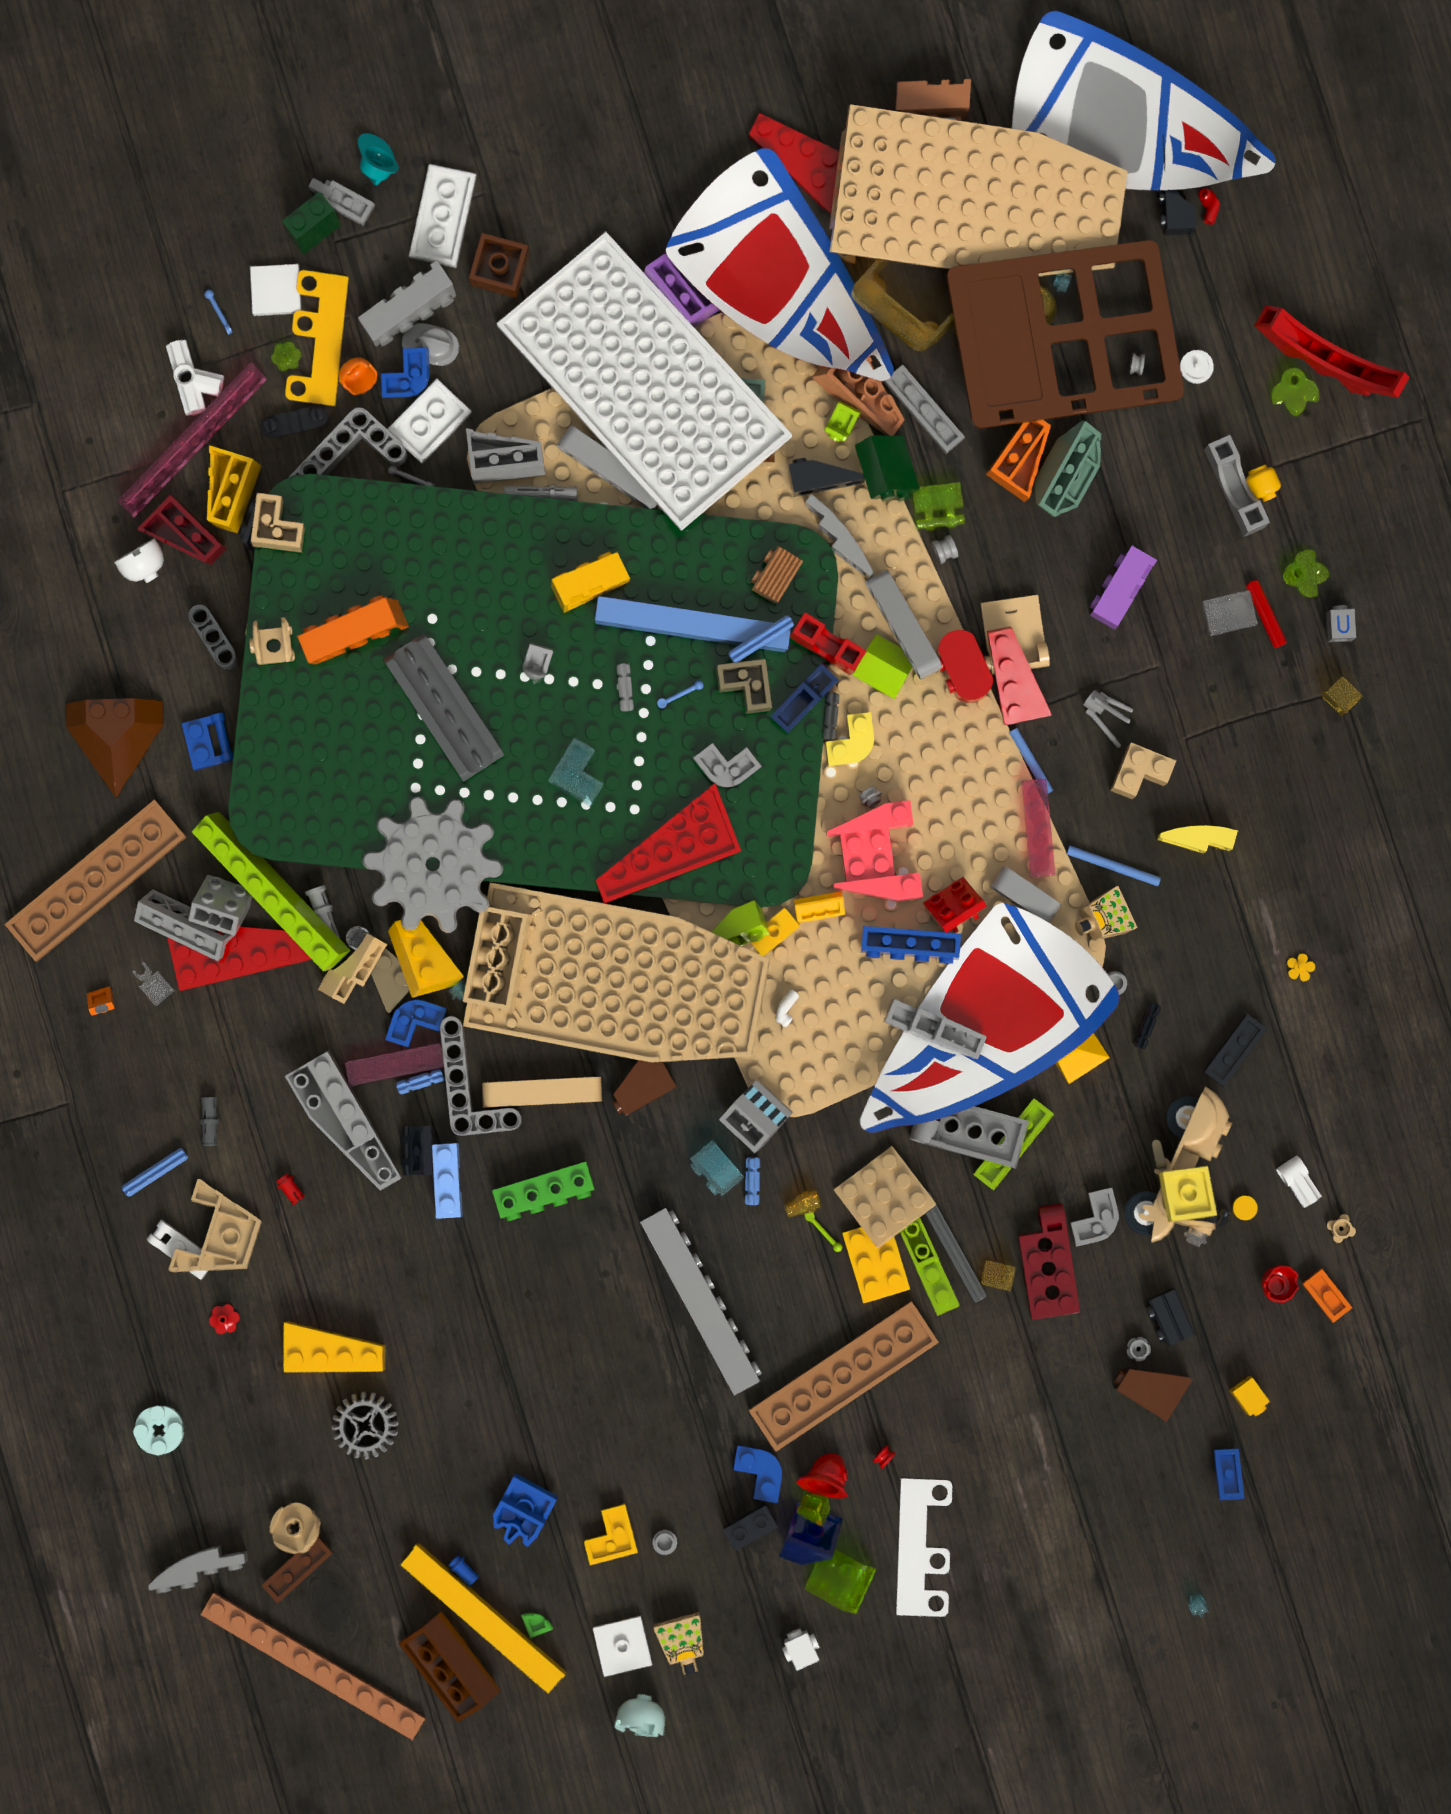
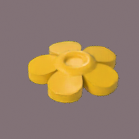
[1287,954,1315,982]

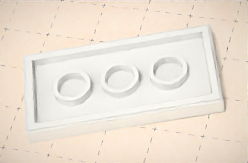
[409,164,476,268]

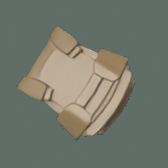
[249,618,295,665]

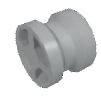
[932,535,959,564]

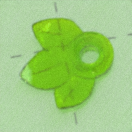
[1271,368,1319,416]
[1283,550,1330,597]

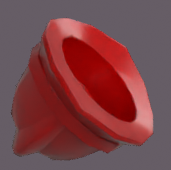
[796,1454,848,1499]

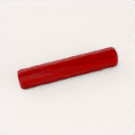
[1246,580,1286,648]

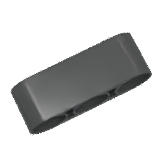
[189,605,239,670]

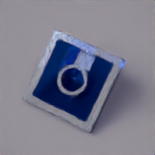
[779,1503,843,1565]

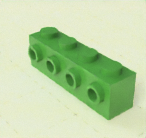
[492,1161,595,1222]

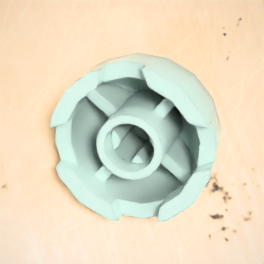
[615,1694,665,1737]

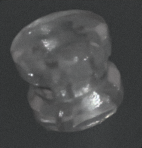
[346,926,371,950]

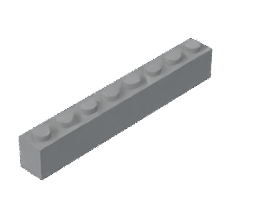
[640,1208,762,1395]

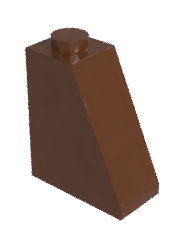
[612,1060,677,1116]
[1114,1368,1192,1422]

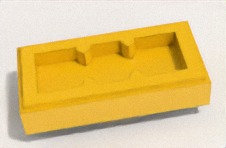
[794,891,845,923]
[750,908,800,956]

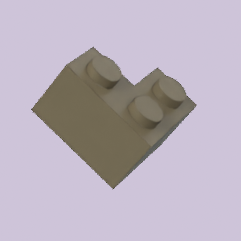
[715,659,772,714]

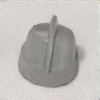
[402,323,459,366]

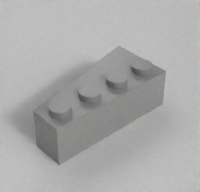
[358,260,456,347]

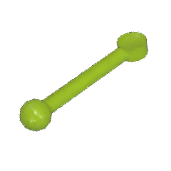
[805,1212,843,1252]

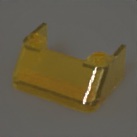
[852,259,954,351]

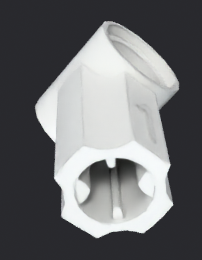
[1276,1155,1322,1208]

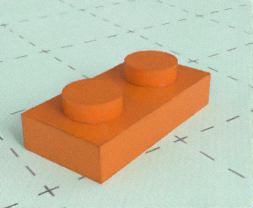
[1301,1269,1352,1323]

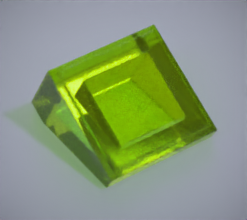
[797,1494,830,1526]

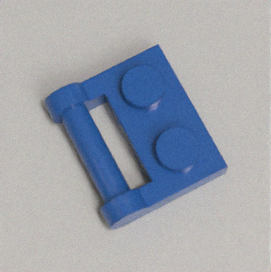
[182,712,234,771]

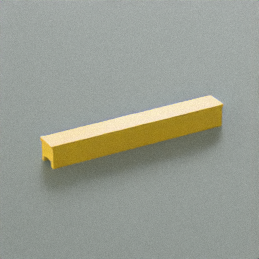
[401,1543,566,1693]

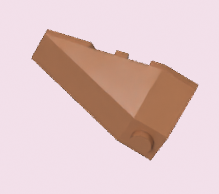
[812,356,905,436]

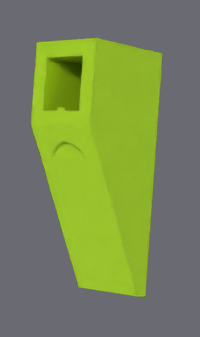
[711,900,770,946]

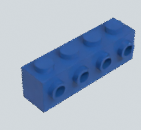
[861,926,961,964]

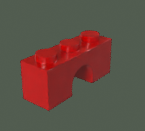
[790,612,867,675]

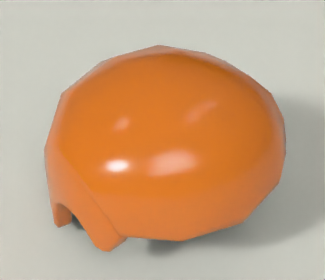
[339,357,377,395]

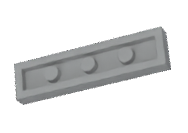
[884,365,965,454]

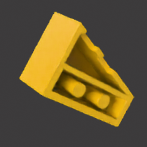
[551,552,630,613]
[388,920,464,998]

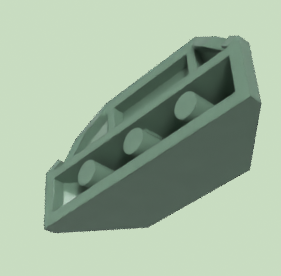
[1034,421,1101,517]

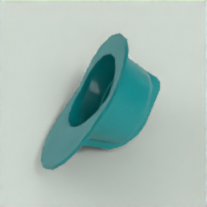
[357,133,399,185]

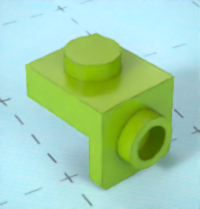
[824,401,861,442]

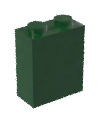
[282,191,341,255]
[854,436,920,502]

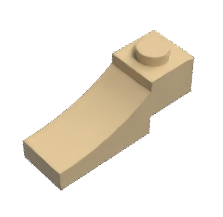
[318,933,387,1004]

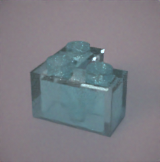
[548,737,604,807]
[690,1140,744,1196]

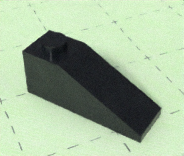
[788,458,865,497]

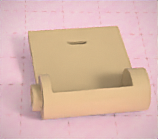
[980,595,1050,675]

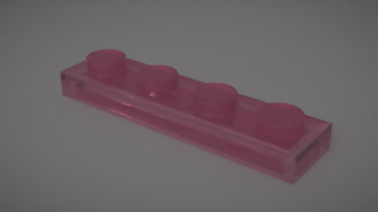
[1021,779,1055,878]
[345,1043,444,1086]

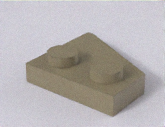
[371,948,409,1014]

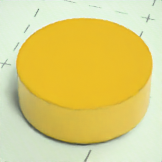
[1232,1196,1258,1220]

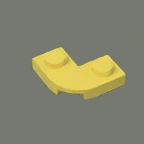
[826,712,874,767]

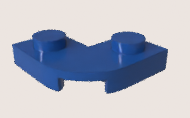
[381,348,430,398]
[385,1000,447,1047]
[733,1445,782,1503]

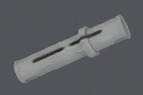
[504,484,578,501]

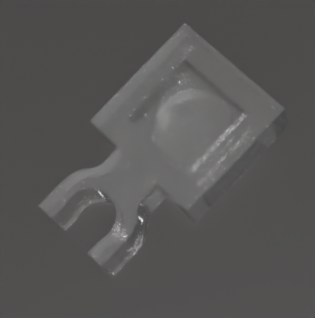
[132,962,175,1007]

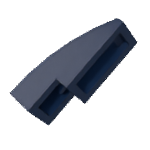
[770,662,841,733]

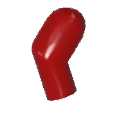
[1198,188,1220,225]

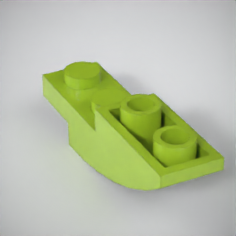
[900,1218,959,1316]

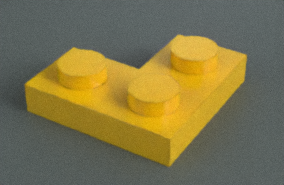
[584,1504,638,1565]

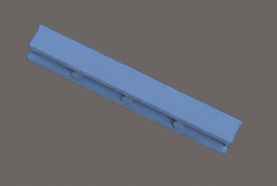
[595,596,791,652]

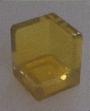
[1322,677,1363,716]
[980,1260,1016,1291]

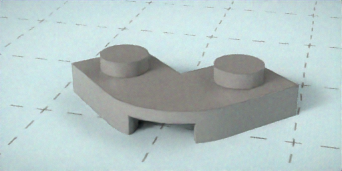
[693,743,762,787]
[1070,1187,1119,1247]

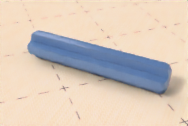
[728,615,794,663]
[122,1148,188,1196]

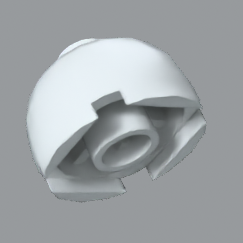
[114,538,164,583]

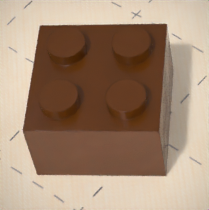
[469,233,530,298]

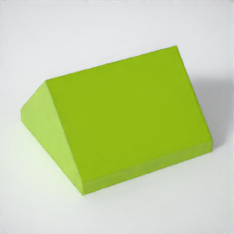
[853,634,913,699]

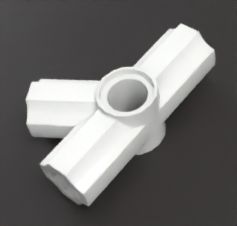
[166,340,224,415]

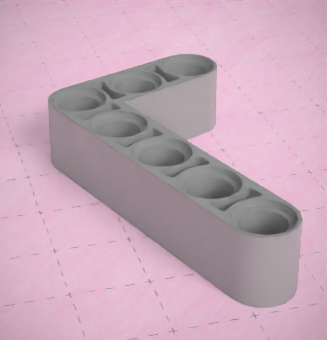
[288,408,407,478]
[440,1016,522,1136]

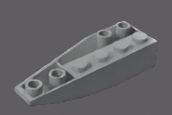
[285,1050,401,1190]

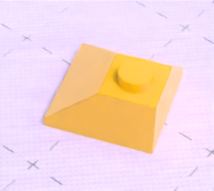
[1055,1033,1110,1084]

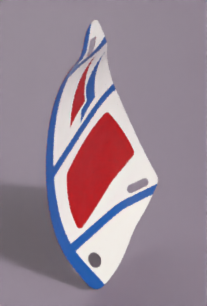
[666,148,894,381]
[860,903,1119,1133]

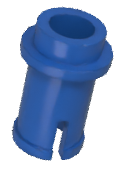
[448,1555,479,1587]

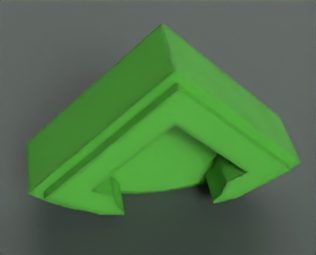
[521,1612,553,1638]

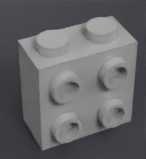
[189,875,252,936]

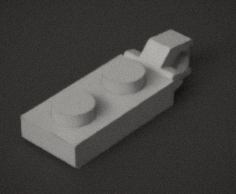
[309,178,375,226]

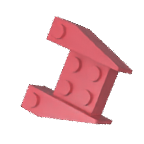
[826,800,923,902]

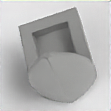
[522,642,553,680]

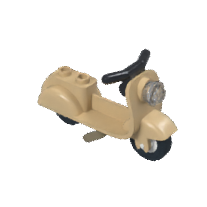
[1124,1086,1232,1247]

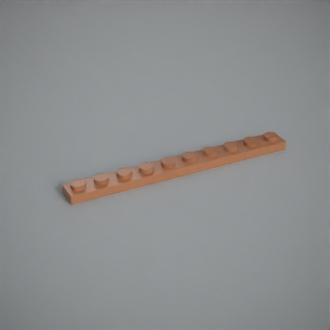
[201,1592,426,1740]

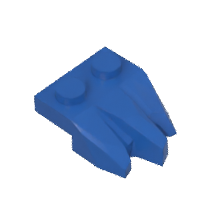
[493,1473,558,1547]

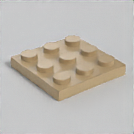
[834,1146,936,1249]

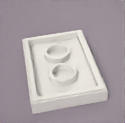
[387,379,472,464]

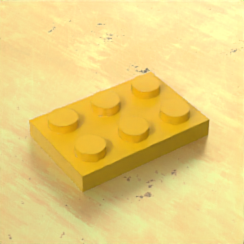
[842,1227,910,1304]

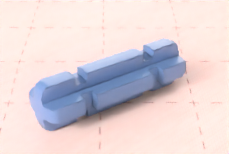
[396,1069,444,1094]
[745,1157,760,1205]

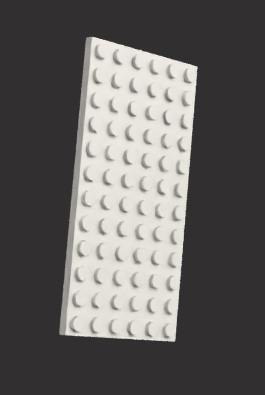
[497,232,792,531]

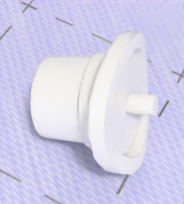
[1180,350,1213,384]

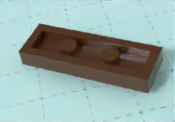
[261,1535,334,1604]

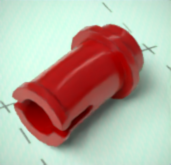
[276,1173,305,1205]

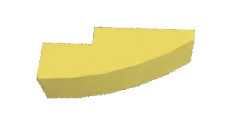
[1157,825,1238,853]

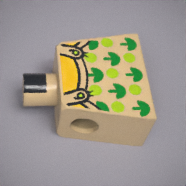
[1075,886,1137,941]
[654,1612,703,1675]

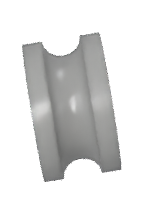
[1129,353,1145,376]

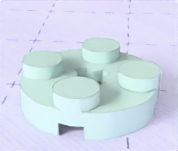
[133,1405,184,1455]

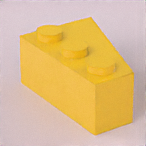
[207,445,261,534]

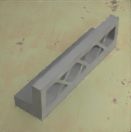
[134,889,234,961]

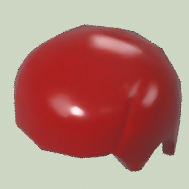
[1261,1265,1299,1303]

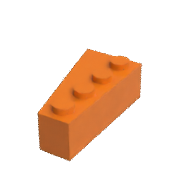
[297,595,409,664]

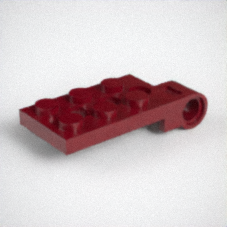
[1018,1203,1080,1320]

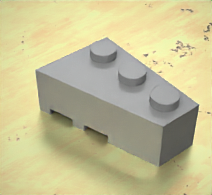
[466,428,545,484]

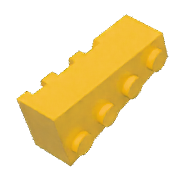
[284,1321,385,1372]

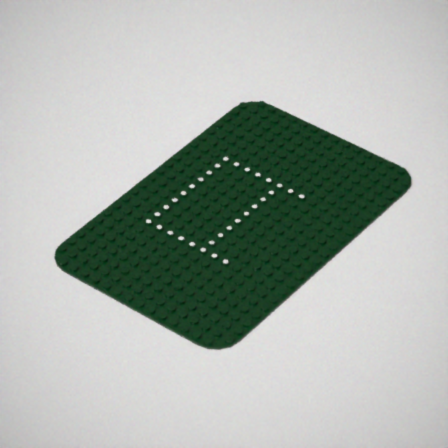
[228,474,838,907]

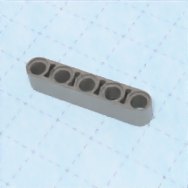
[556,425,658,509]
[865,569,942,680]

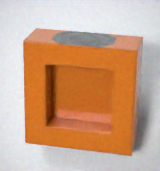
[86,986,115,1016]

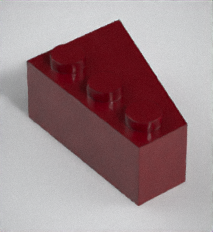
[137,495,227,565]

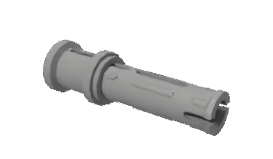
[305,885,341,940]

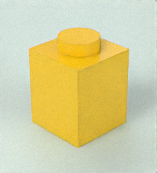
[1229,1376,1270,1416]

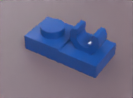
[1213,1449,1244,1501]

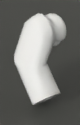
[775,990,799,1027]

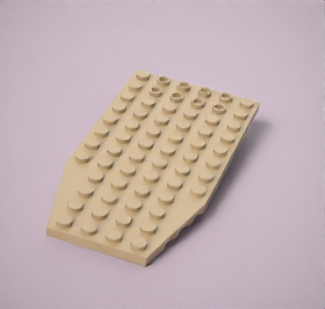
[829,104,1128,276]
[463,883,770,1062]

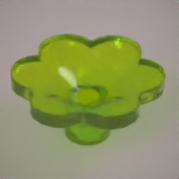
[271,342,302,371]

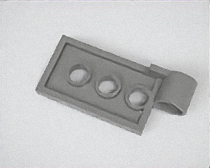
[909,1106,1029,1169]

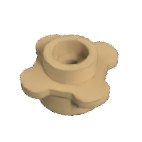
[1327,1214,1356,1243]

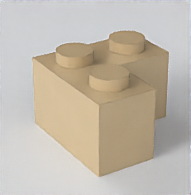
[251,493,305,552]
[1110,743,1176,799]

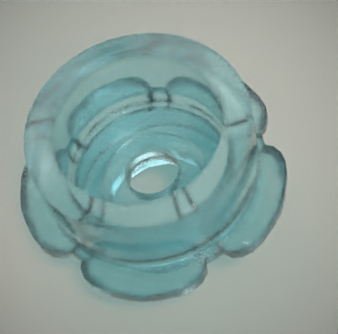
[1053,271,1072,293]
[448,979,466,1001]
[1187,1594,1209,1618]

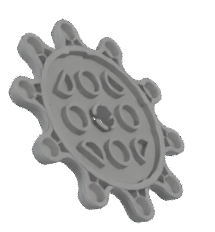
[362,796,503,933]

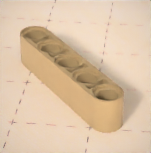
[482,1077,602,1107]

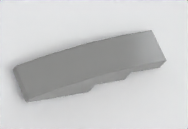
[805,494,873,579]
[883,999,987,1059]

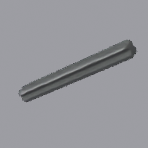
[925,1191,986,1302]

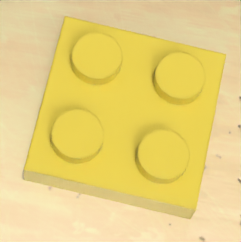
[1159,1166,1217,1222]

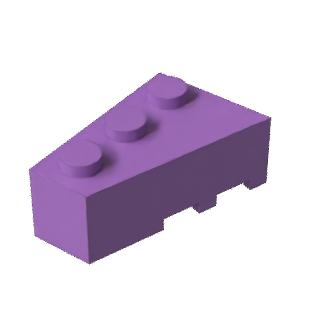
[644,254,720,328]
[1090,546,1157,630]

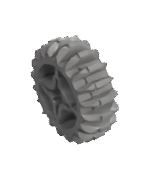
[332,1392,399,1459]

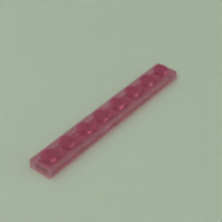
[117,362,267,517]

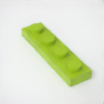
[973,1099,1054,1191]

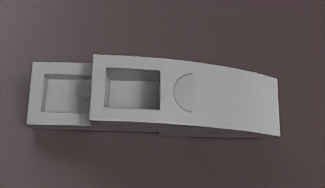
[148,1545,249,1593]

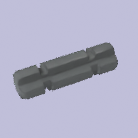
[823,692,840,740]

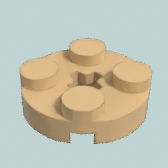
[270,1503,321,1554]

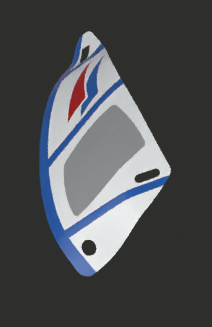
[1012,11,1275,190]

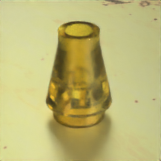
[784,1189,822,1218]

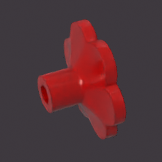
[209,1304,240,1334]

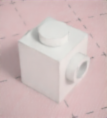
[782,1629,819,1671]

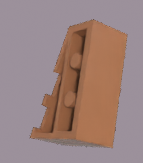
[895,79,971,122]

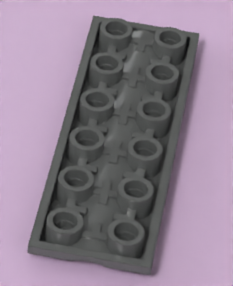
[383,633,504,782]

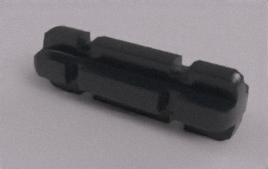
[1133,1002,1161,1049]

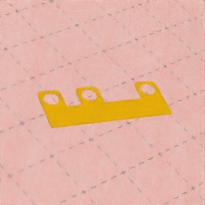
[285,270,348,406]

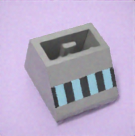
[719,1079,793,1153]

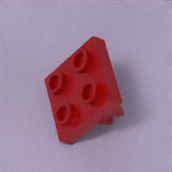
[923,877,987,933]

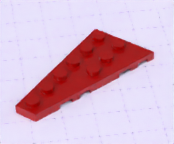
[749,113,839,214]
[596,783,741,904]
[167,927,312,991]

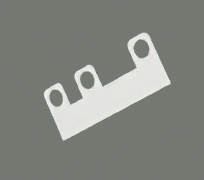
[896,1478,952,1617]

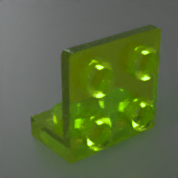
[805,1545,877,1614]

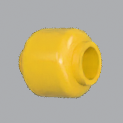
[1246,464,1281,502]

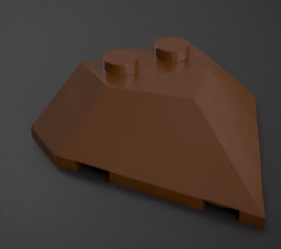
[66,698,164,799]

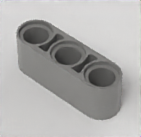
[990,866,1062,923]

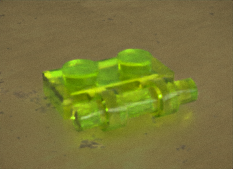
[912,482,965,531]

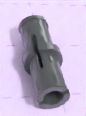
[200,1097,219,1146]

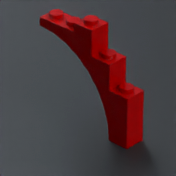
[1254,305,1410,398]

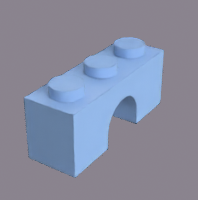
[432,1143,463,1219]

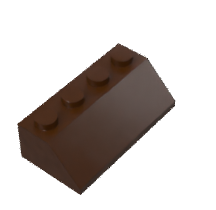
[398,1611,501,1723]

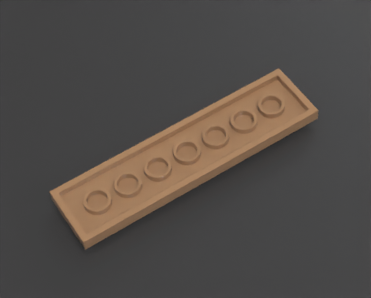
[4,799,187,962]
[749,1301,939,1452]

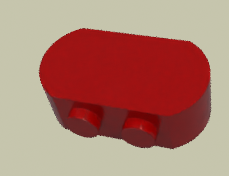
[936,630,993,703]

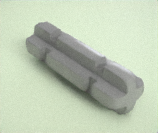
[617,663,634,712]

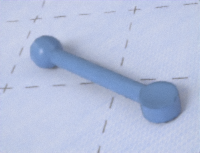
[204,290,233,335]
[657,680,704,709]

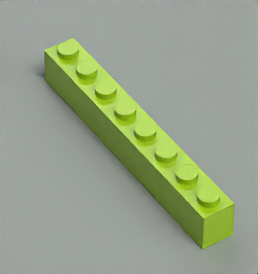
[192,812,351,972]

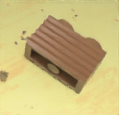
[751,546,803,605]

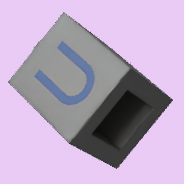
[1326,605,1356,642]

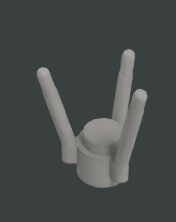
[1083,690,1133,748]

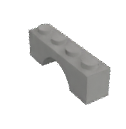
[1204,435,1270,537]

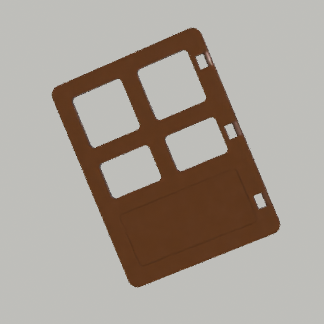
[946,240,1184,429]

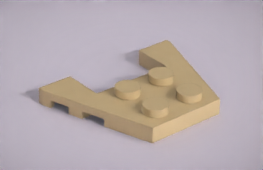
[169,1179,262,1272]

